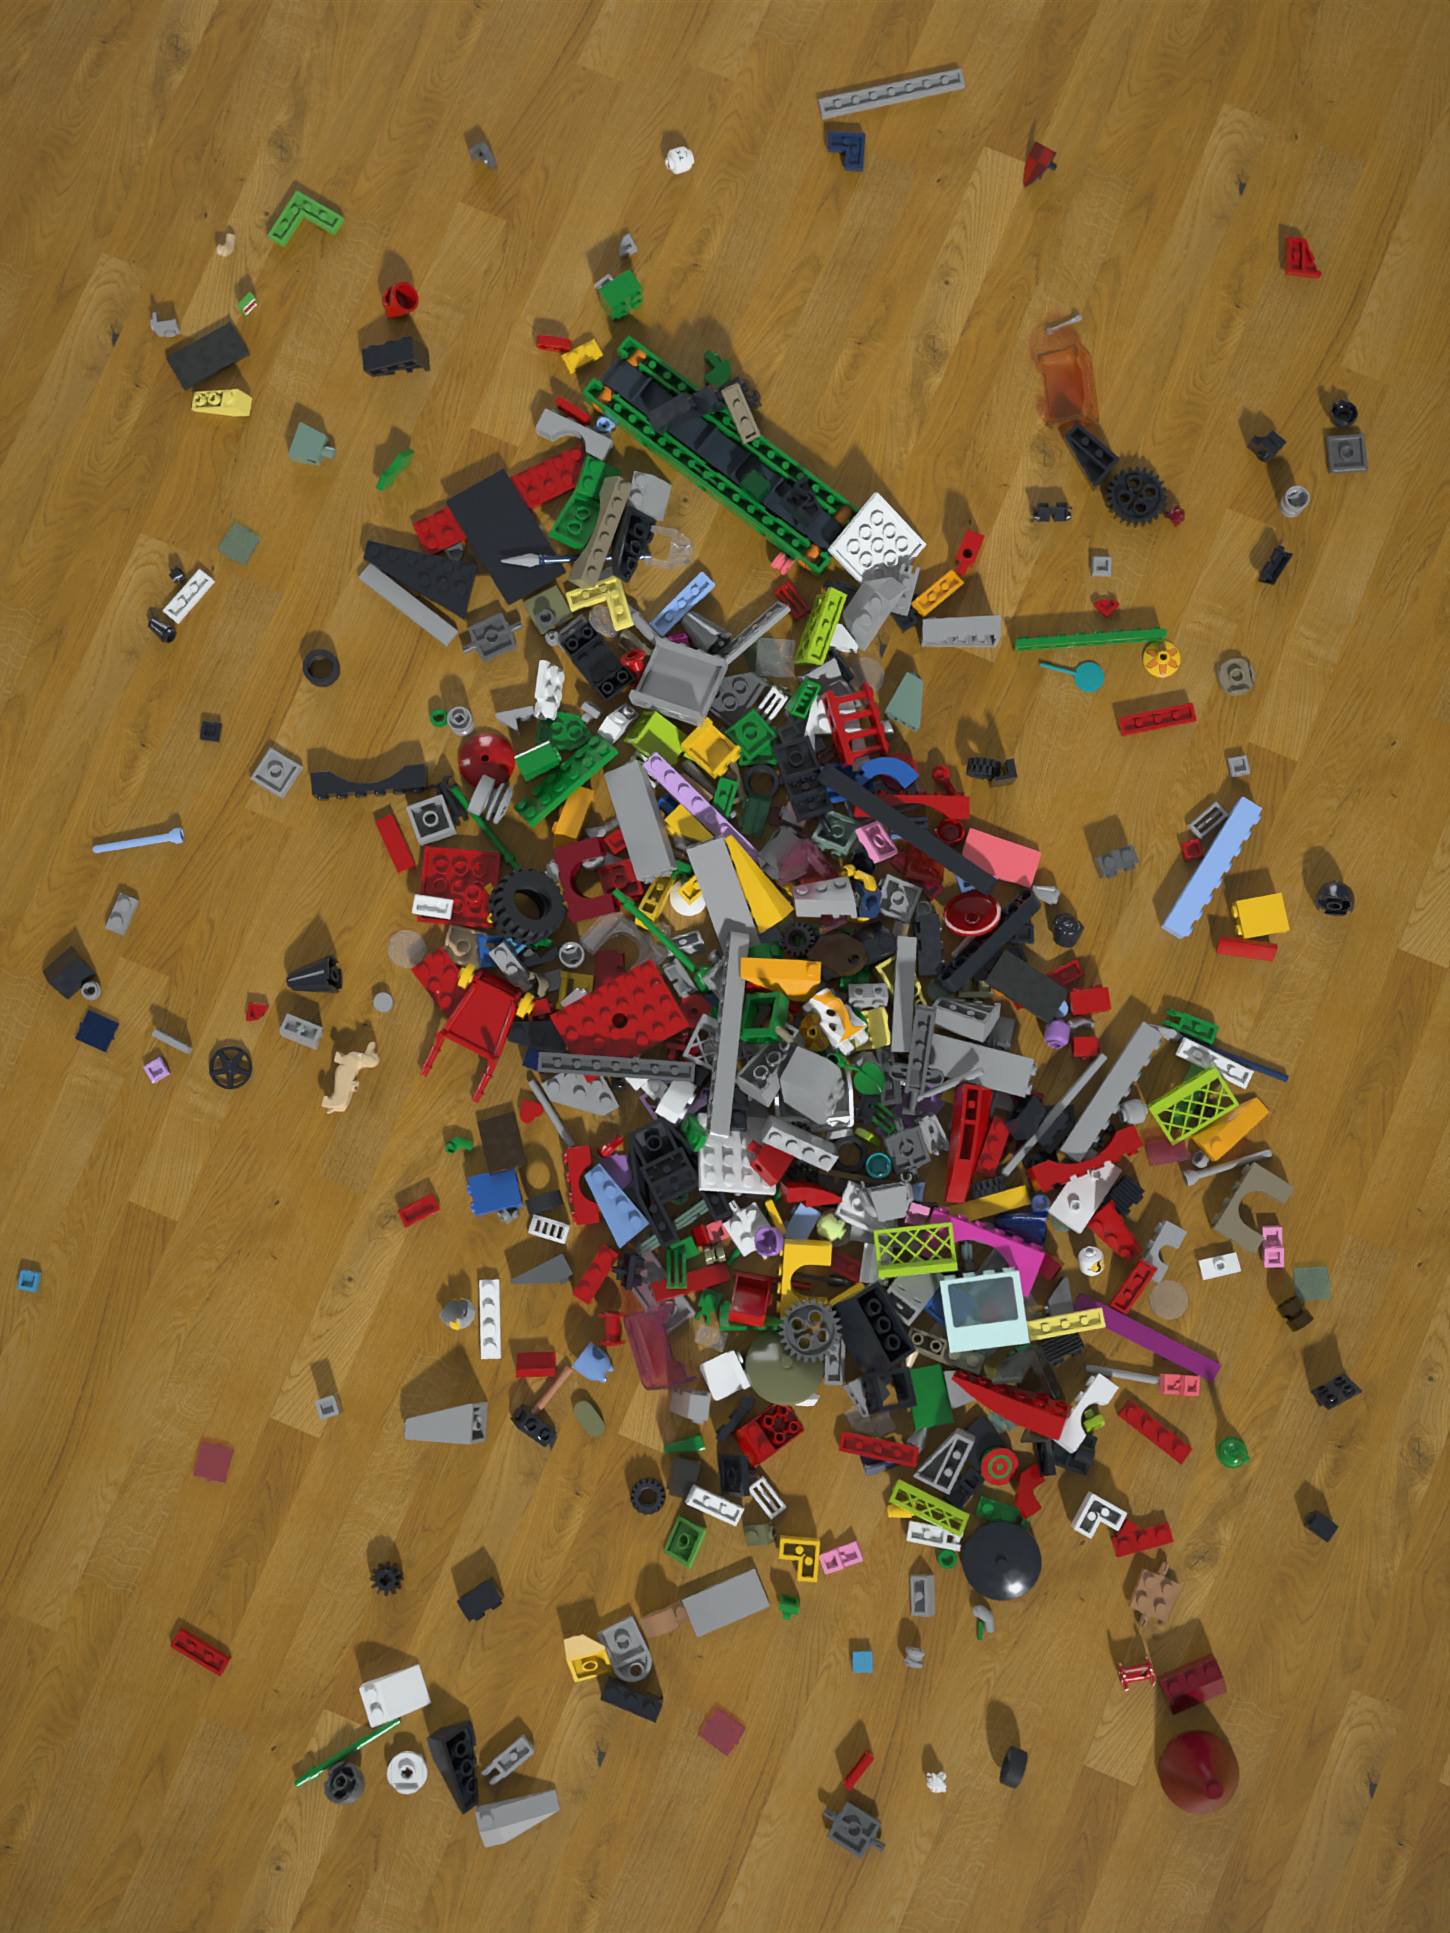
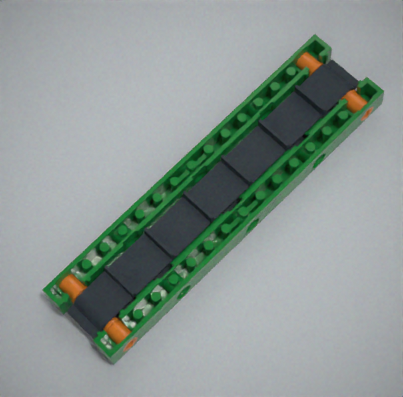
[582,335,860,579]

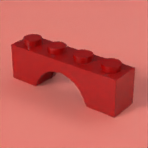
[563,1145,601,1226]

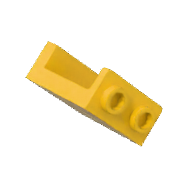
[681,717,741,779]
[1231,893,1290,939]

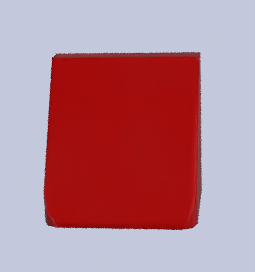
[691,1225,711,1247]
[1114,1518,1139,1538]

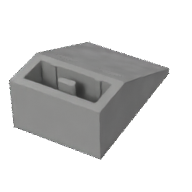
[885,1253,944,1326]

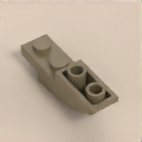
[908,1327,985,1376]

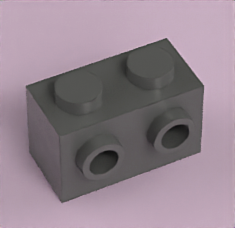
[1093,844,1139,879]

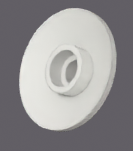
[670,878,706,916]

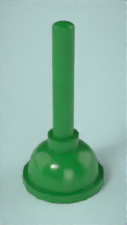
[1216,1436,1250,1469]

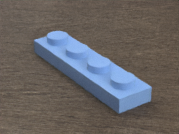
[649,572,715,638]

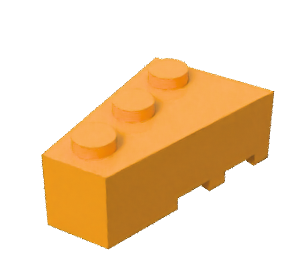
[552,786,595,849]

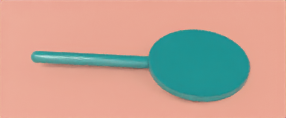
[1040,662,1104,692]

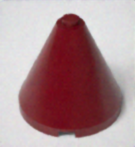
[1158,1730,1239,1814]

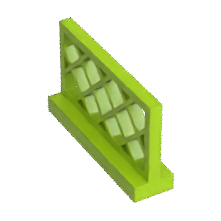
[792,587,847,667]
[1147,1065,1239,1146]
[873,1222,958,1278]

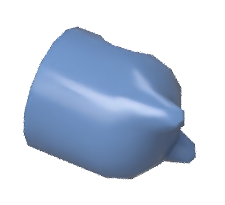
[572,1341,614,1382]

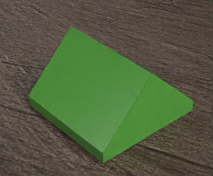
[663,1515,707,1569]

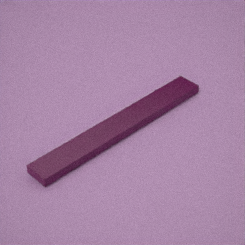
[1073,1293,1221,1382]

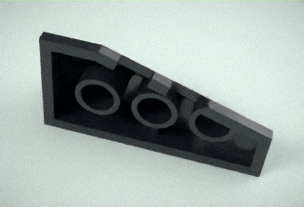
[612,505,657,583]
[821,921,898,982]
[426,1720,478,1814]

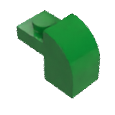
[704,349,731,387]
[748,940,784,959]

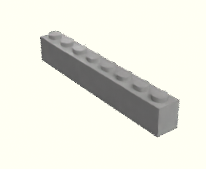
[1057,1022,1163,1163]

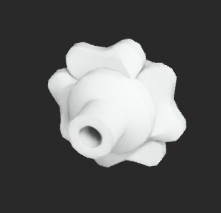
[927,1772,947,1793]

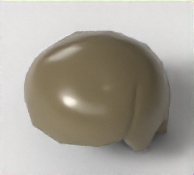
[525,971,549,1001]

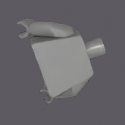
[853,1173,914,1229]

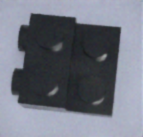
[707,1086,749,1132]

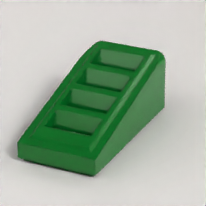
[785,678,822,719]
[663,1433,705,1453]

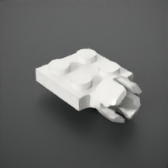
[534,660,565,720]

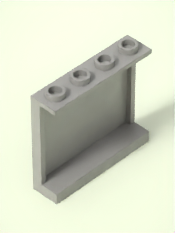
[629,637,728,727]

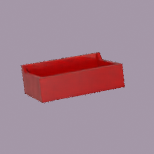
[728,1274,773,1327]

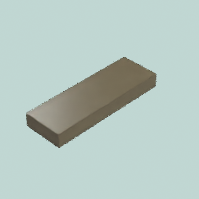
[720,383,761,444]

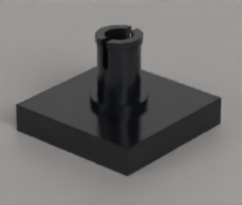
[718,1454,757,1497]

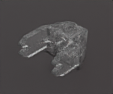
[644,526,694,570]

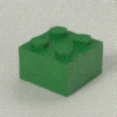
[599,269,644,322]

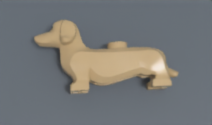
[321,1041,380,1114]

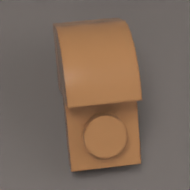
[640,1600,689,1638]

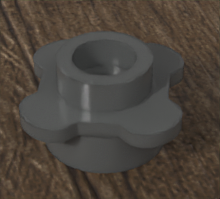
[535,608,557,630]

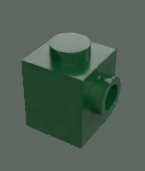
[740,469,770,504]

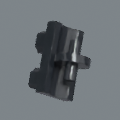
[611,1251,645,1290]

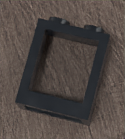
[861,1367,917,1415]

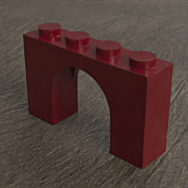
[554,837,621,923]

